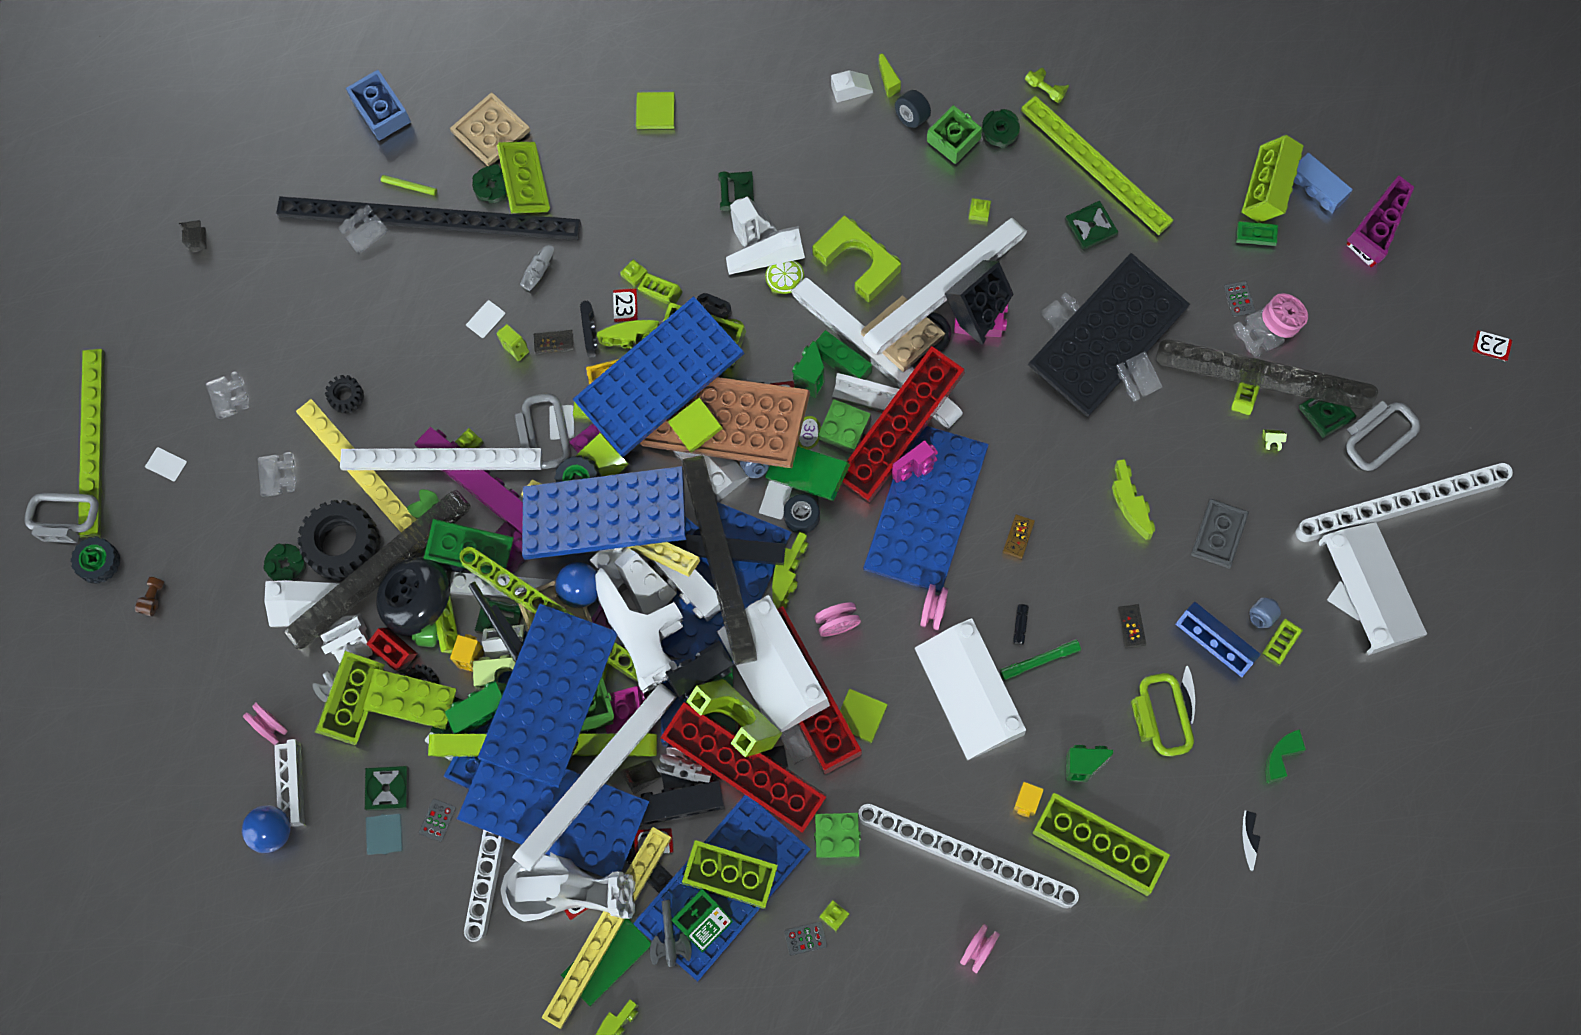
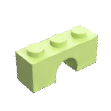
[473,655,515,690]

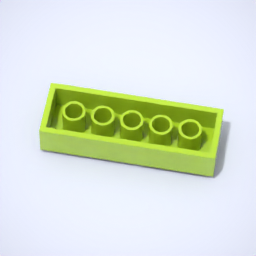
[1032,793,1170,896]

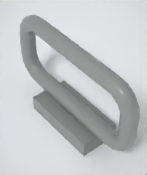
[515,393,571,469]
[1346,401,1420,471]
[25,493,99,543]

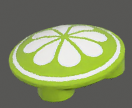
[765,260,804,294]

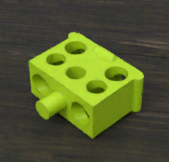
[496,324,529,362]

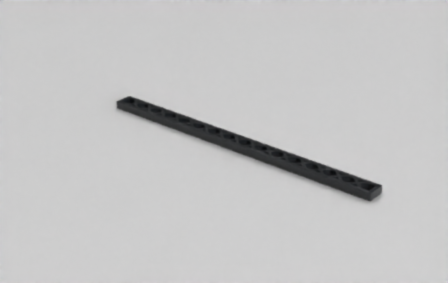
[276,196,581,240]

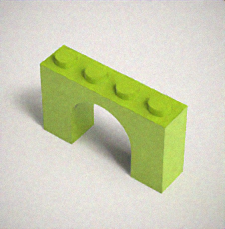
[812,215,901,303]
[686,679,782,757]

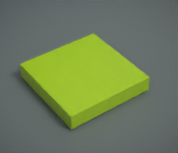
[636,92,675,129]
[668,397,723,453]
[840,689,888,743]

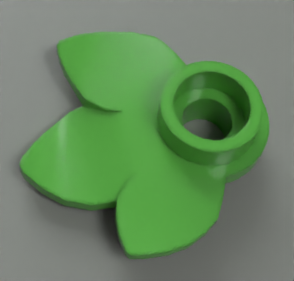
[407,489,448,528]

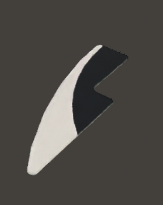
[1180,666,1195,724]
[1242,810,1261,871]

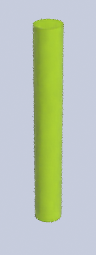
[381,175,437,196]

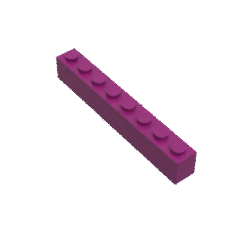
[414,427,523,535]

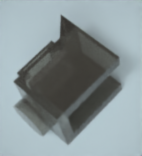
[179,220,207,252]

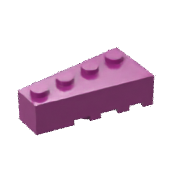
[1347,175,1414,264]

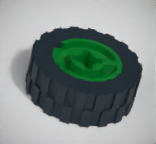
[554,455,601,482]
[70,537,120,584]

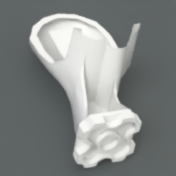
[595,568,683,694]
[501,852,635,922]

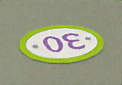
[798,416,821,449]

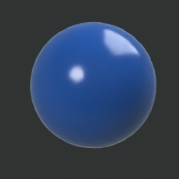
[555,562,598,608]
[242,805,291,853]

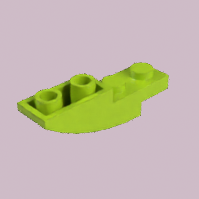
[597,320,660,349]
[1112,459,1155,540]
[772,532,809,609]
[596,999,639,1035]

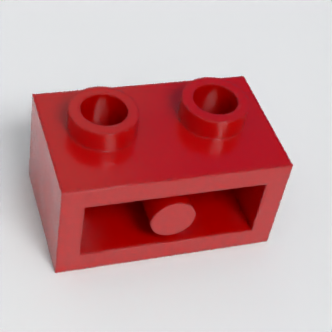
[367,627,418,670]

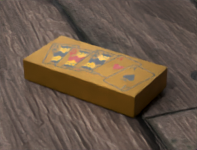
[1003,514,1035,559]

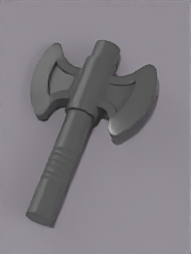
[650,900,692,967]

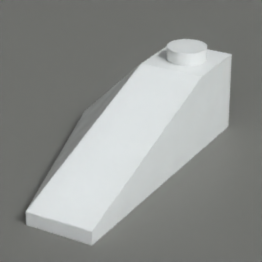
[726,226,805,275]
[674,451,749,502]
[265,581,353,627]

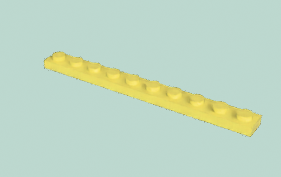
[296,399,429,553]
[521,479,700,577]
[542,827,672,1029]

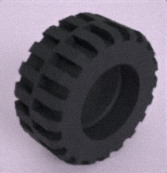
[297,500,380,581]

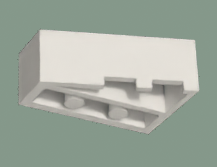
[730,196,777,248]
[615,548,677,615]

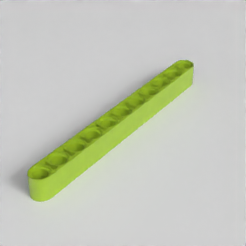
[460,547,638,683]
[428,734,657,757]

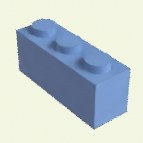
[1294,152,1353,213]

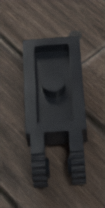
[580,301,598,358]

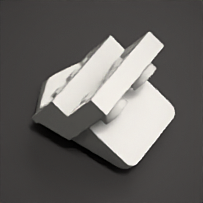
[321,613,373,663]

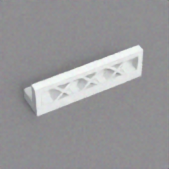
[832,373,900,413]
[274,739,305,827]

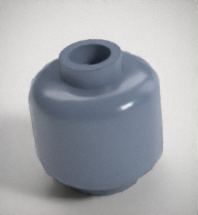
[740,461,769,479]
[1249,598,1281,628]

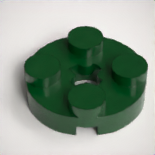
[982,109,1020,148]
[472,164,507,203]
[263,543,306,581]

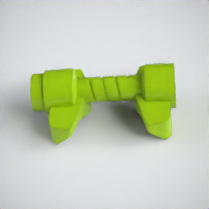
[1025,68,1069,103]

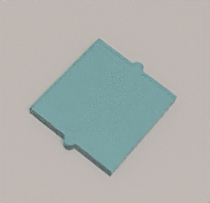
[366,814,403,855]

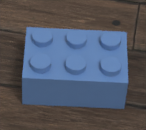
[346,70,411,141]

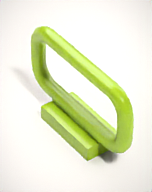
[1131,673,1194,756]

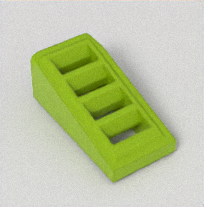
[879,53,901,97]
[637,273,682,305]
[1231,371,1263,415]
[1262,618,1303,665]

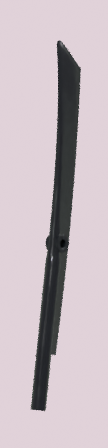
[468,582,578,761]

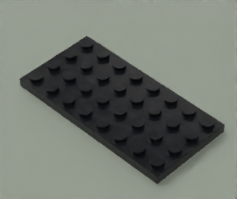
[1028,253,1190,417]

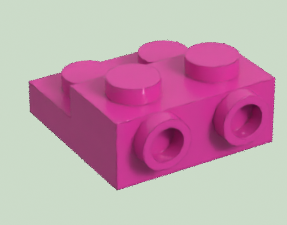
[892,440,938,483]
[605,686,649,734]

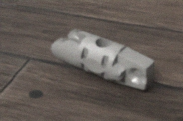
[520,245,554,291]
[657,754,712,783]

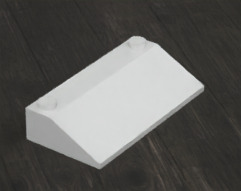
[1319,522,1427,655]
[717,595,830,732]
[915,618,1026,761]

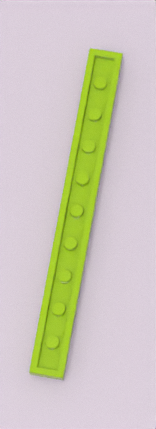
[1021,96,1173,235]
[78,349,105,538]

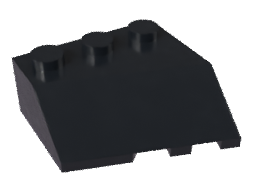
[944,260,1014,344]
[665,641,733,701]

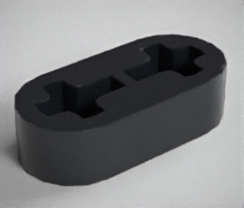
[697,293,732,320]

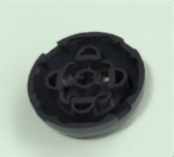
[376,556,450,636]

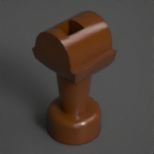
[135,577,165,616]

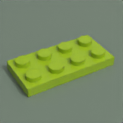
[497,142,550,213]
[363,669,457,730]

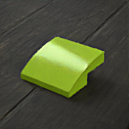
[576,433,630,476]

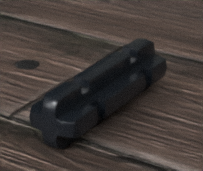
[1013,604,1029,645]

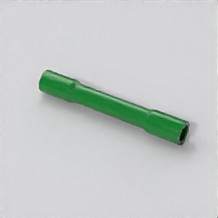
[999,639,1081,681]

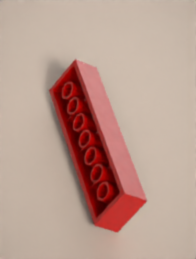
[842,346,965,503]
[777,606,862,775]
[660,701,827,833]

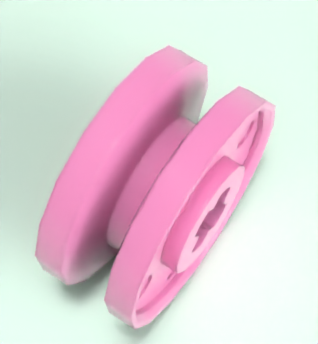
[1262,293,1308,338]
[920,584,949,630]
[814,602,861,637]
[243,702,288,745]
[960,923,1000,974]

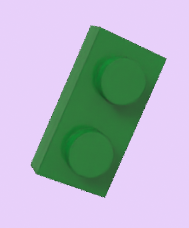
[1236,222,1278,246]

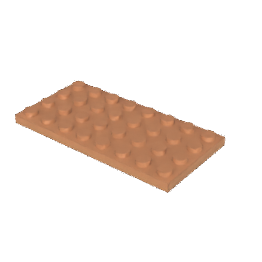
[640,377,810,468]

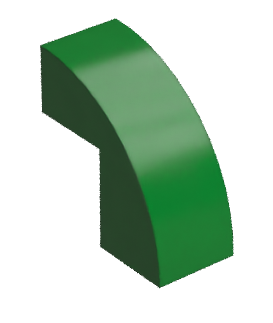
[1265,729,1306,784]

